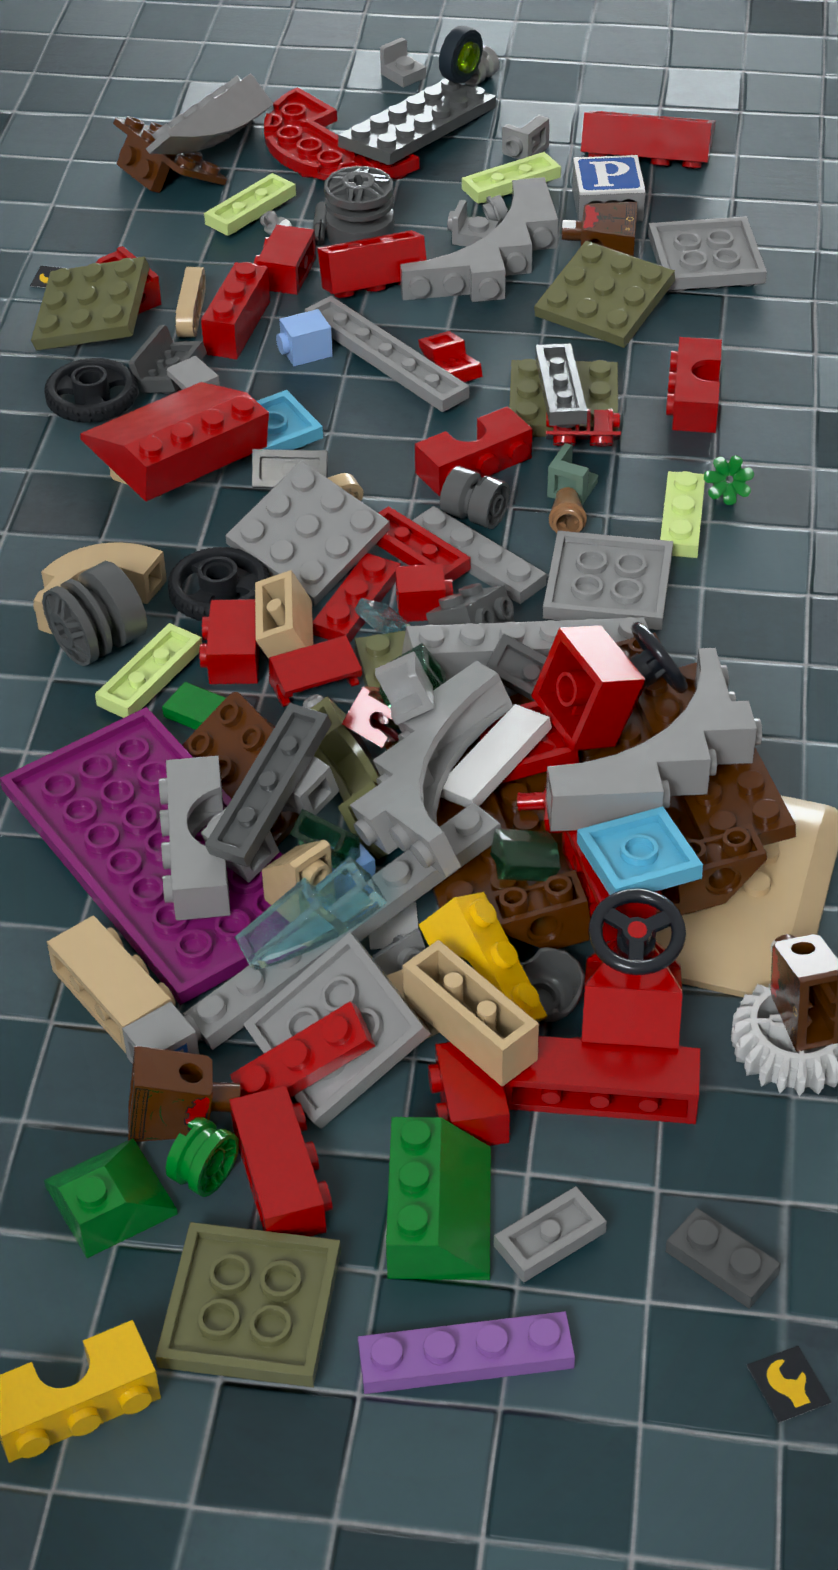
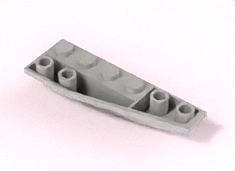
[146,73,273,154]

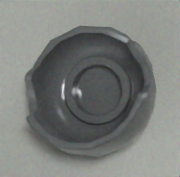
[520,947,585,1022]

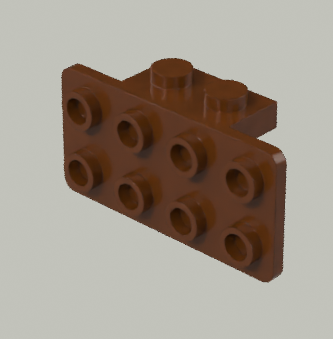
[113,116,228,193]
[182,692,304,847]

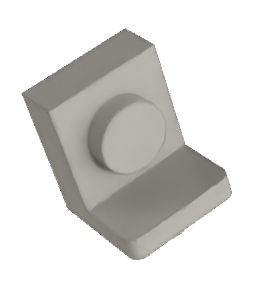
[380,38,426,88]
[502,115,549,160]
[447,200,499,247]

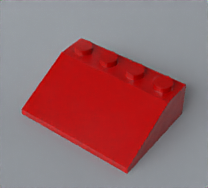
[581,111,716,168]
[80,382,269,502]

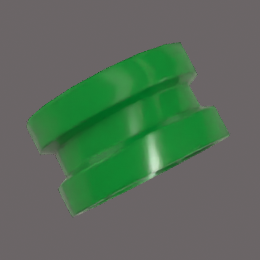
[165,1117,239,1197]

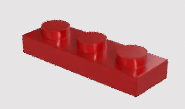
[376,506,471,582]
[312,553,401,643]
[230,1001,375,1098]

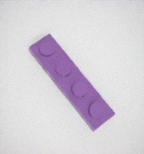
[358,1311,575,1394]

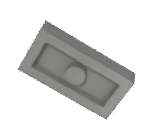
[494,1186,607,1282]

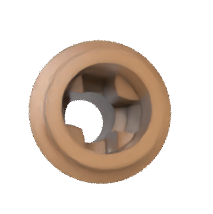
[549,487,587,533]

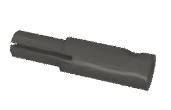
[313,202,327,245]

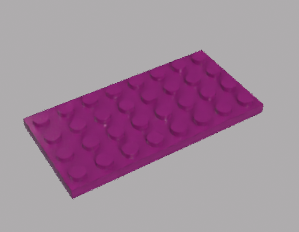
[0,707,299,1005]

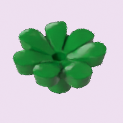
[704,455,754,505]

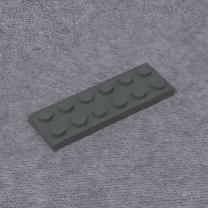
[338,78,496,165]

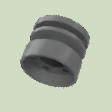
[324,166,395,245]
[42,560,148,667]

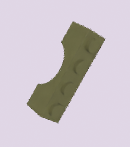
[310,696,387,860]

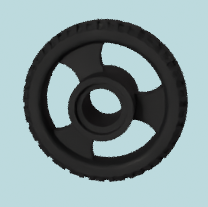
[44,358,138,423]
[168,547,269,621]

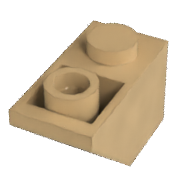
[262,840,334,929]

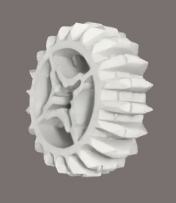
[731,983,838,1097]

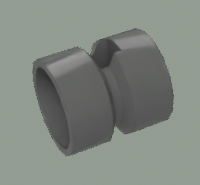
[440,466,510,529]

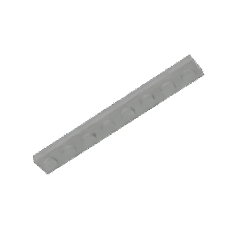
[183,802,504,1050]

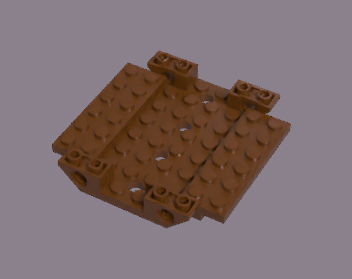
[386,632,796,949]

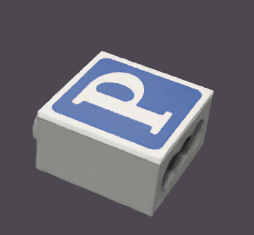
[572,155,645,222]

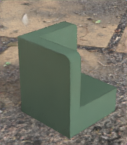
[547,443,598,505]

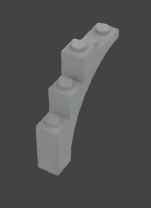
[400,177,558,302]
[545,648,762,831]
[350,660,513,877]

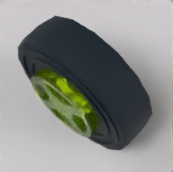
[439,26,483,83]

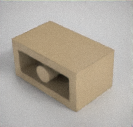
[255,570,313,659]

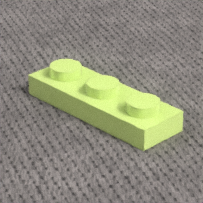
[462,152,561,204]
[204,173,296,236]
[660,471,705,558]
[95,623,202,718]

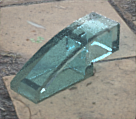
[235,857,387,970]

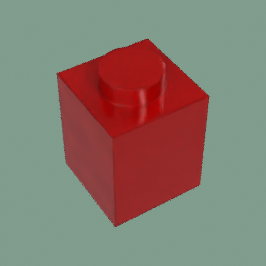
[395,564,453,622]

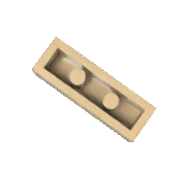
[47,915,175,1053]
[403,940,539,1087]

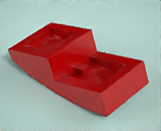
[418,331,483,382]

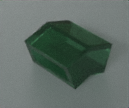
[290,809,360,873]
[490,829,561,881]

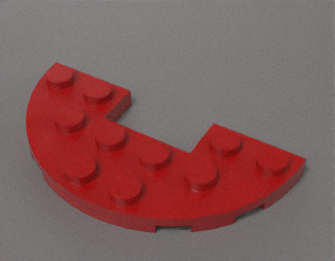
[264,87,419,180]

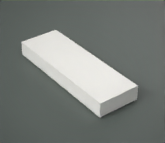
[440,704,552,807]

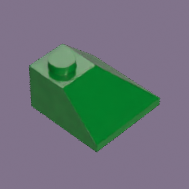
[44,1138,178,1259]

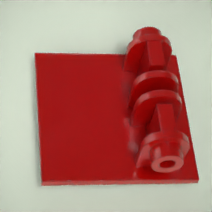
[546,409,621,447]

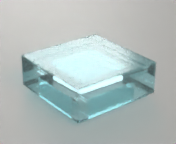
[354,598,410,633]

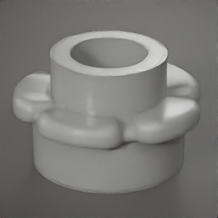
[482,194,508,224]

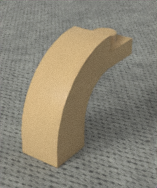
[33,542,167,634]

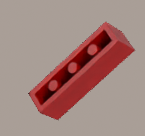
[504,1036,701,1124]

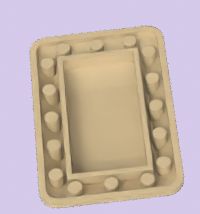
[656,795,838,998]

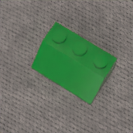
[386,1117,491,1280]

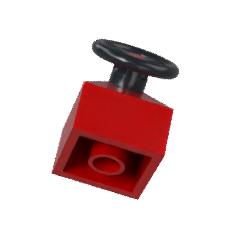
[531,622,688,751]
[582,888,686,1049]

